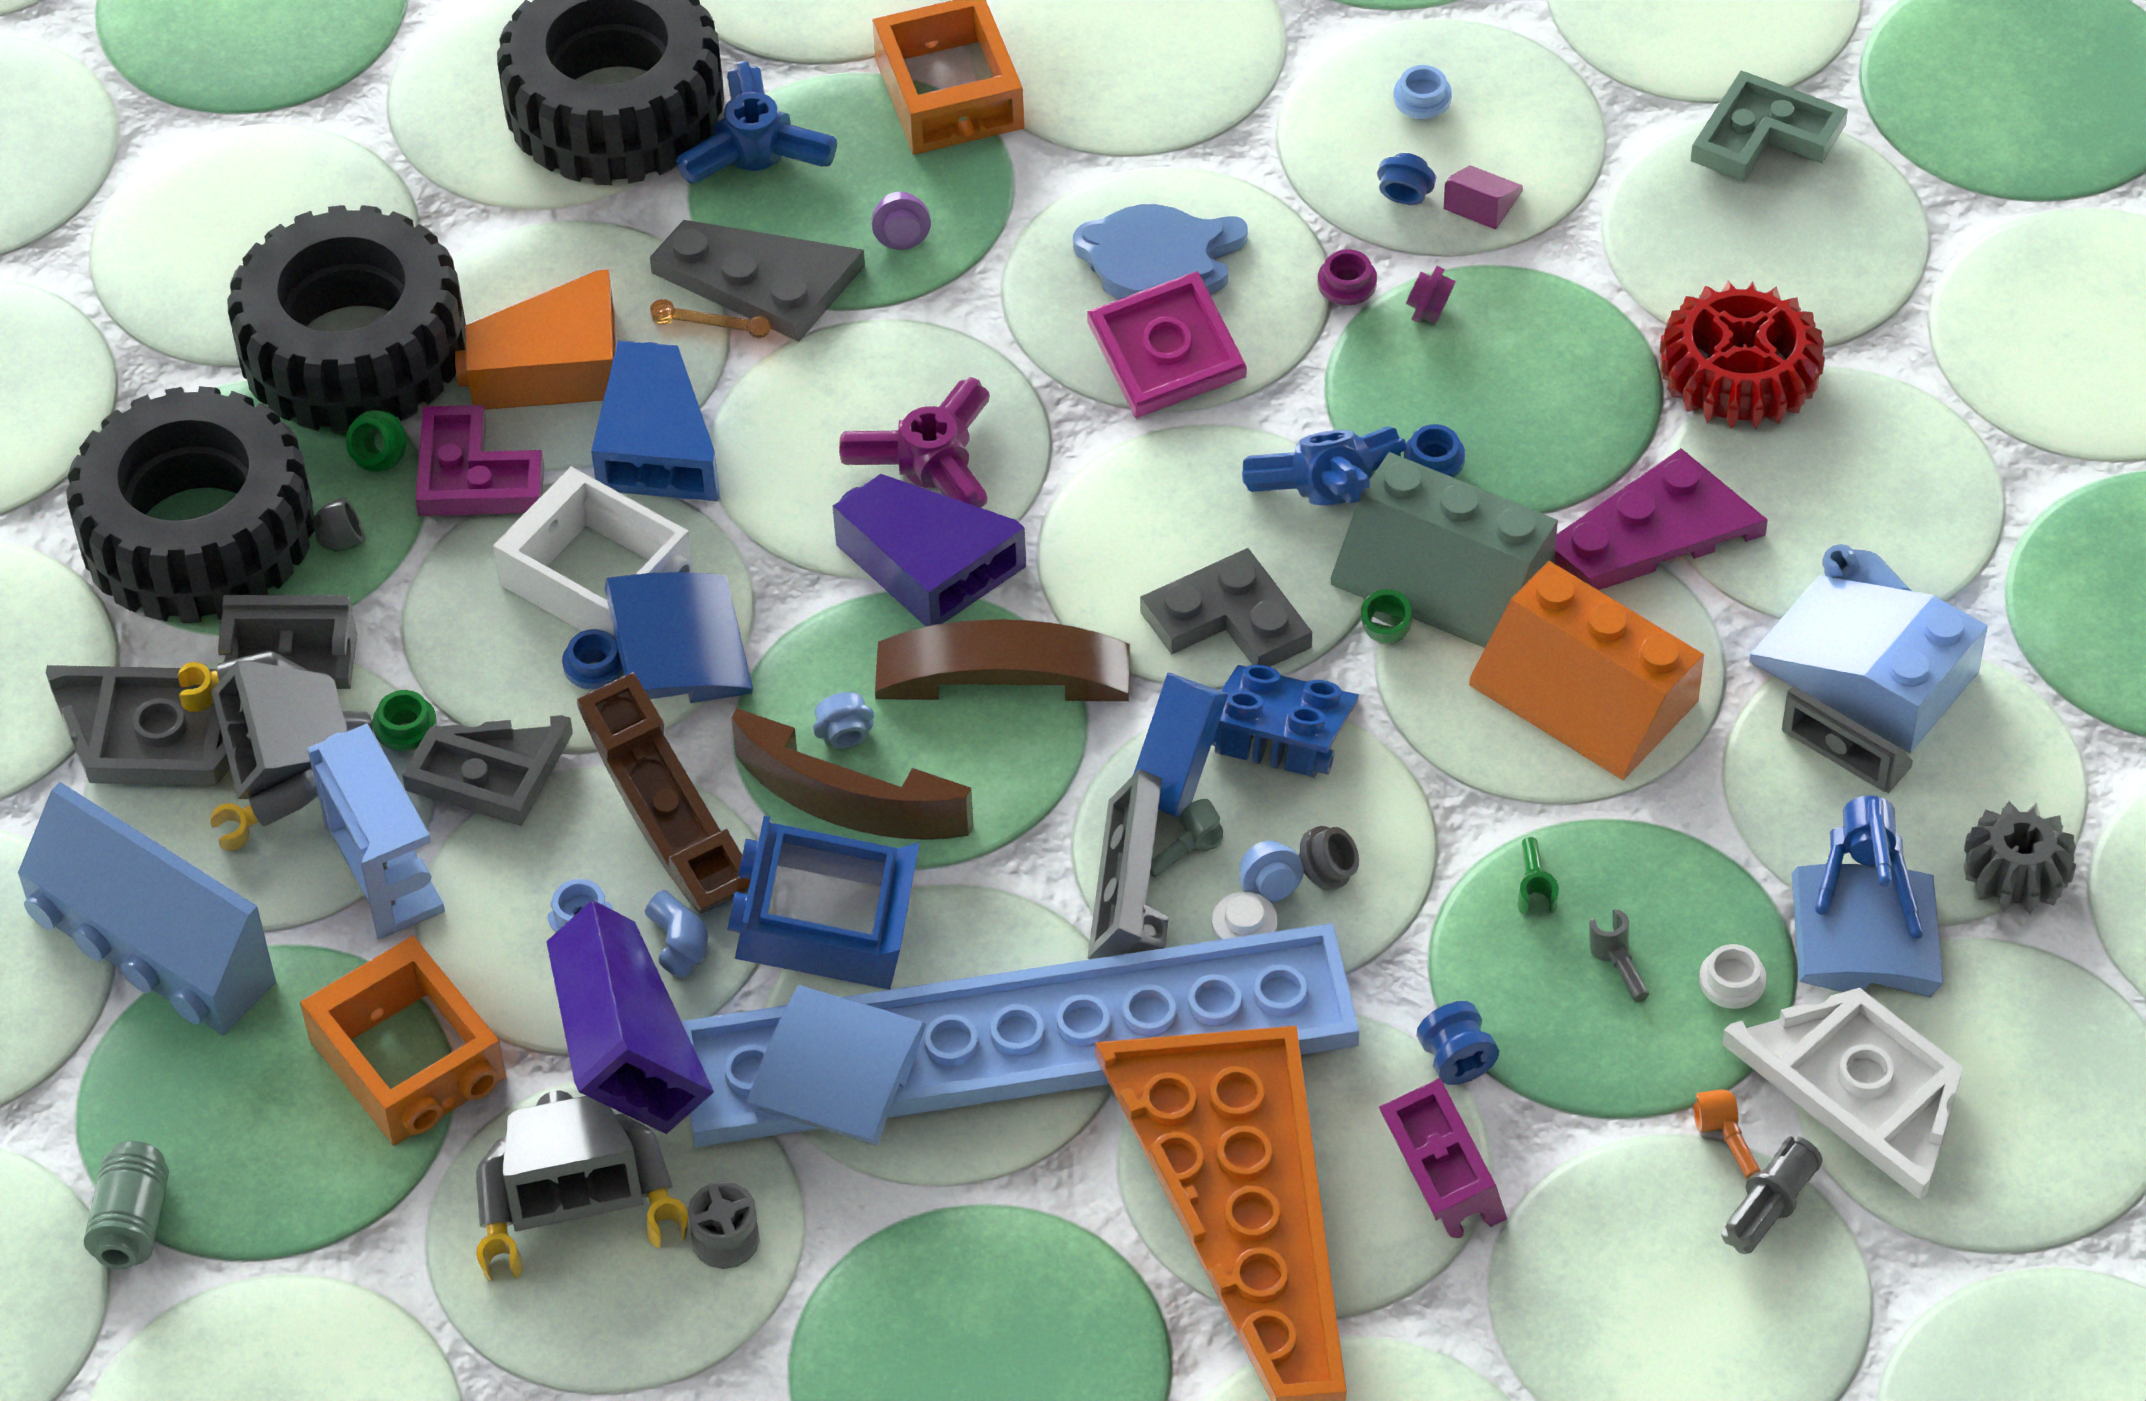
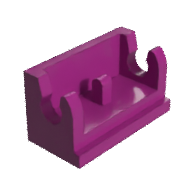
[1379,1078,1507,1238]

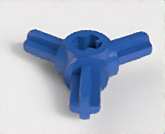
[676,61,837,184]
[1242,426,1406,505]

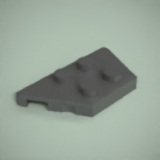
[45,665,230,786]

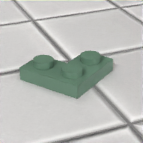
[1690,70,1848,181]

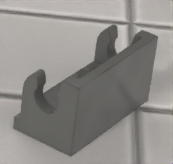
[218,595,358,689]

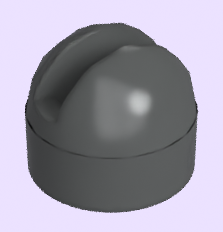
[312,497,365,552]

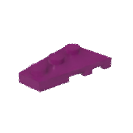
[1554,448,1768,590]

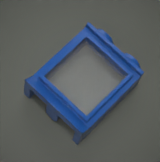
[727,815,920,990]

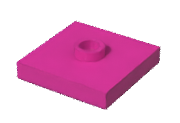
[1087,271,1247,419]

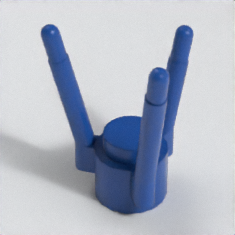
[1815,796,1923,939]

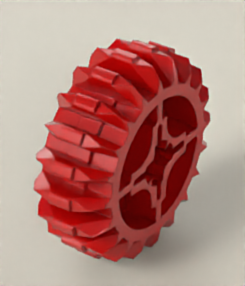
[1659,280,1825,429]

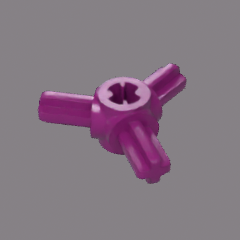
[839,377,990,508]

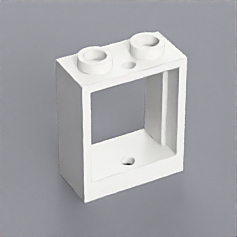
[493,466,693,640]

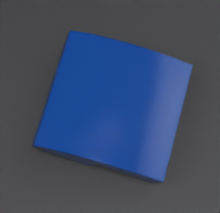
[605,572,753,703]

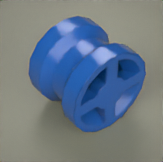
[1416,1001,1500,1085]

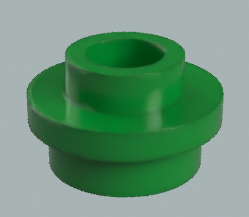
[346,410,406,472]
[372,690,437,751]

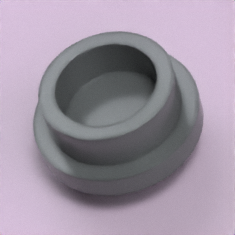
[1299,826,1359,891]

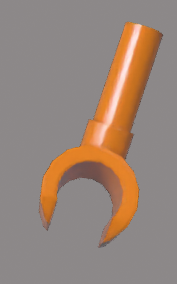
[1693,1089,1761,1179]

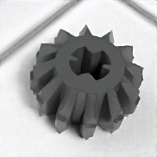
[1964,801,2076,915]

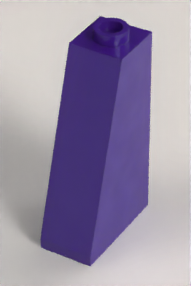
[546,899,714,1135]

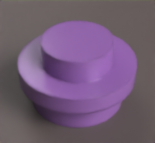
[871,192,931,250]

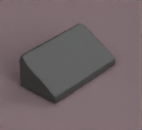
[1782,685,1913,794]

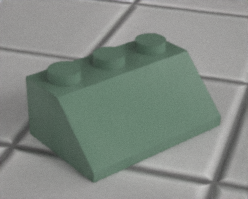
[1331,452,1558,648]

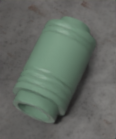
[83,1141,169,1269]

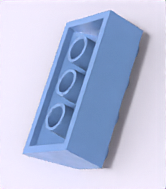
[18,782,276,1036]

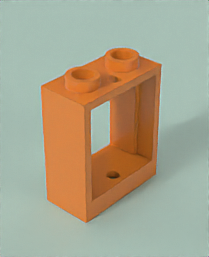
[872,0,1024,155]
[300,935,507,1146]

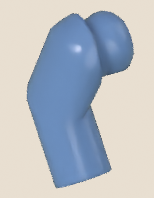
[1822,544,1912,591]
[645,890,708,978]

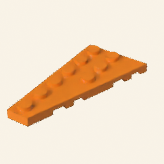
[1095,1026,1347,1401]

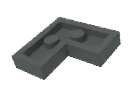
[1140,548,1313,667]

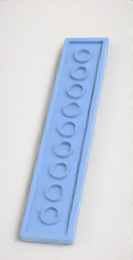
[681,923,1359,1147]

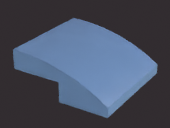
[1791,864,1943,997]
[746,985,926,1146]

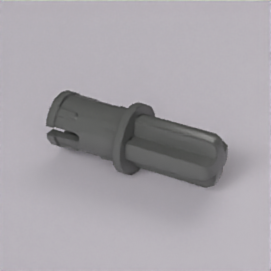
[1721,1136,1823,1254]

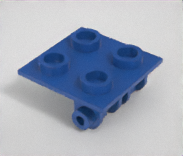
[1211,665,1359,778]

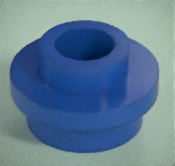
[1377,153,1436,205]
[1404,424,1465,478]
[562,629,624,690]

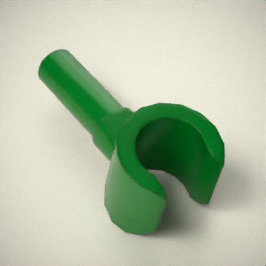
[1517,837,1559,914]

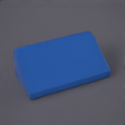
[1133,673,1228,817]

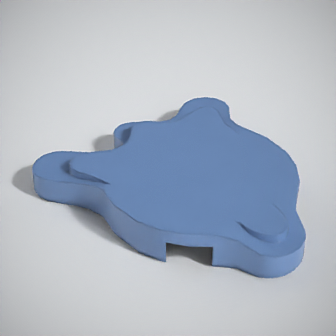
[1073,204,1248,299]

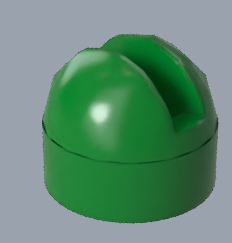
[1361,589,1412,645]

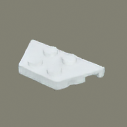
[1722,988,1963,1200]

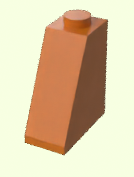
[455,269,616,410]

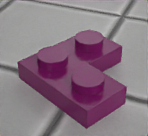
[415,405,544,516]

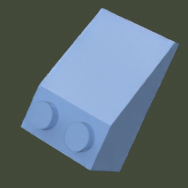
[1749,575,1988,753]

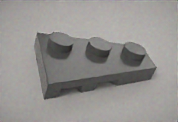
[650,220,865,342]

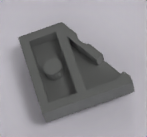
[402,715,573,826]

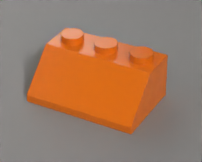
[1469,561,1704,781]

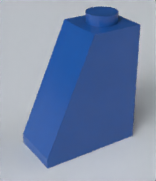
[591,340,720,501]

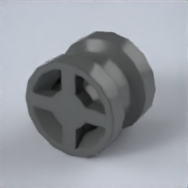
[687,1182,760,1269]

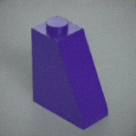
[832,474,1026,627]

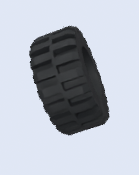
[497,0,724,185]
[227,205,466,433]
[66,386,315,623]

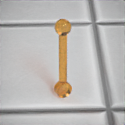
[650,299,771,339]

